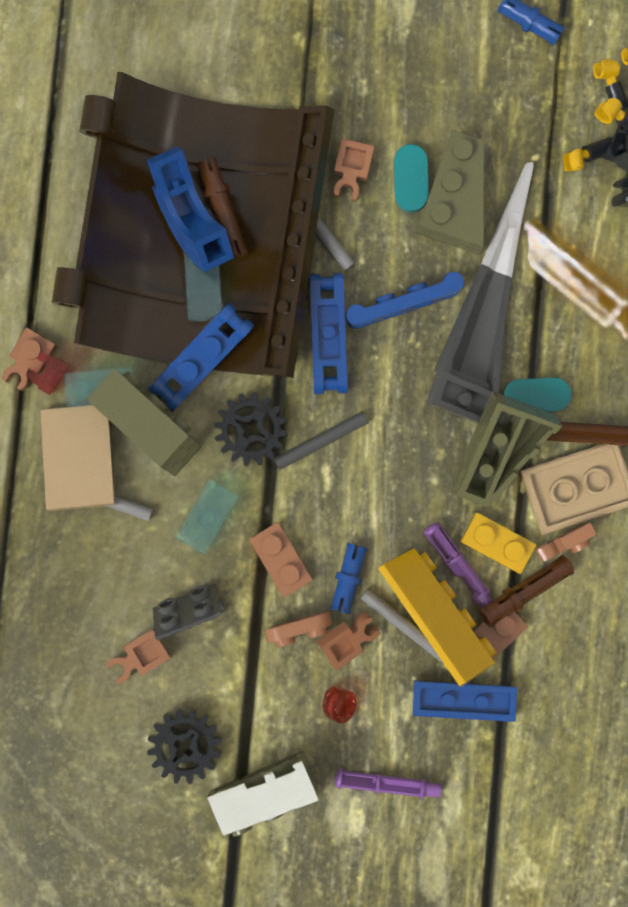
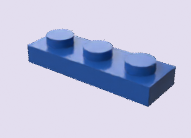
[412,680,517,722]

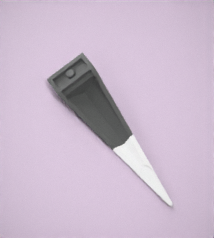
[426,162,534,424]

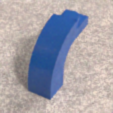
[147,146,234,272]

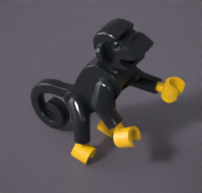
[563,48,628,207]

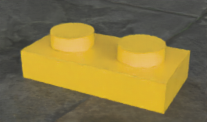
[460,512,537,574]

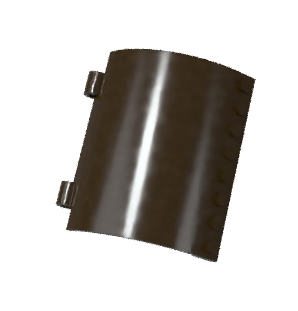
[51,72,335,378]

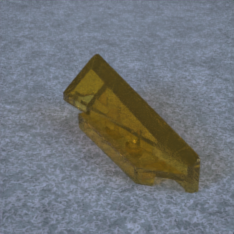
[524,219,628,340]

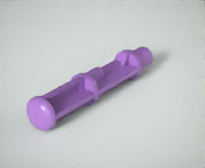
[424,522,493,607]
[335,768,441,799]

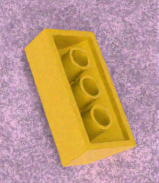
[378,548,497,687]

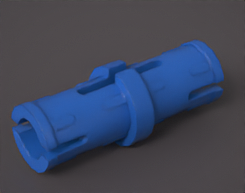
[497,0,565,46]
[329,543,368,614]

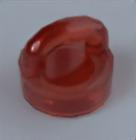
[322,686,357,724]

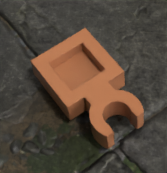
[334,138,375,203]
[2,327,57,392]
[535,522,597,562]
[316,612,380,671]
[106,628,171,684]

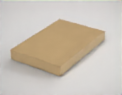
[40,405,116,511]
[520,444,628,535]

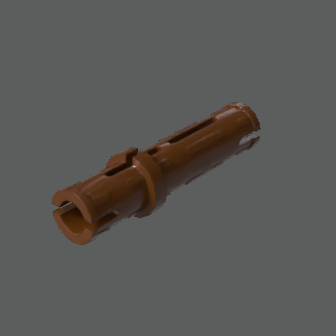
[196,157,249,260]
[478,555,574,628]

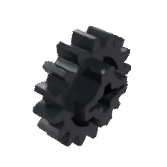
[214,393,288,467]
[147,707,222,784]

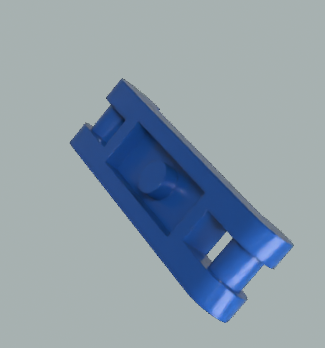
[346,272,464,329]
[310,273,348,394]
[147,302,254,412]

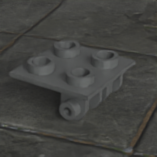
[153,584,225,641]

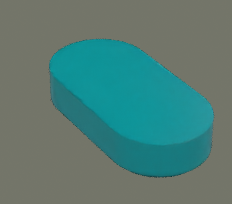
[394,144,429,213]
[503,378,571,412]

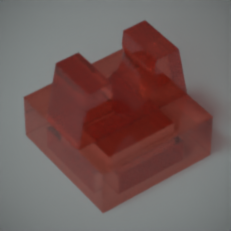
[26,352,70,395]

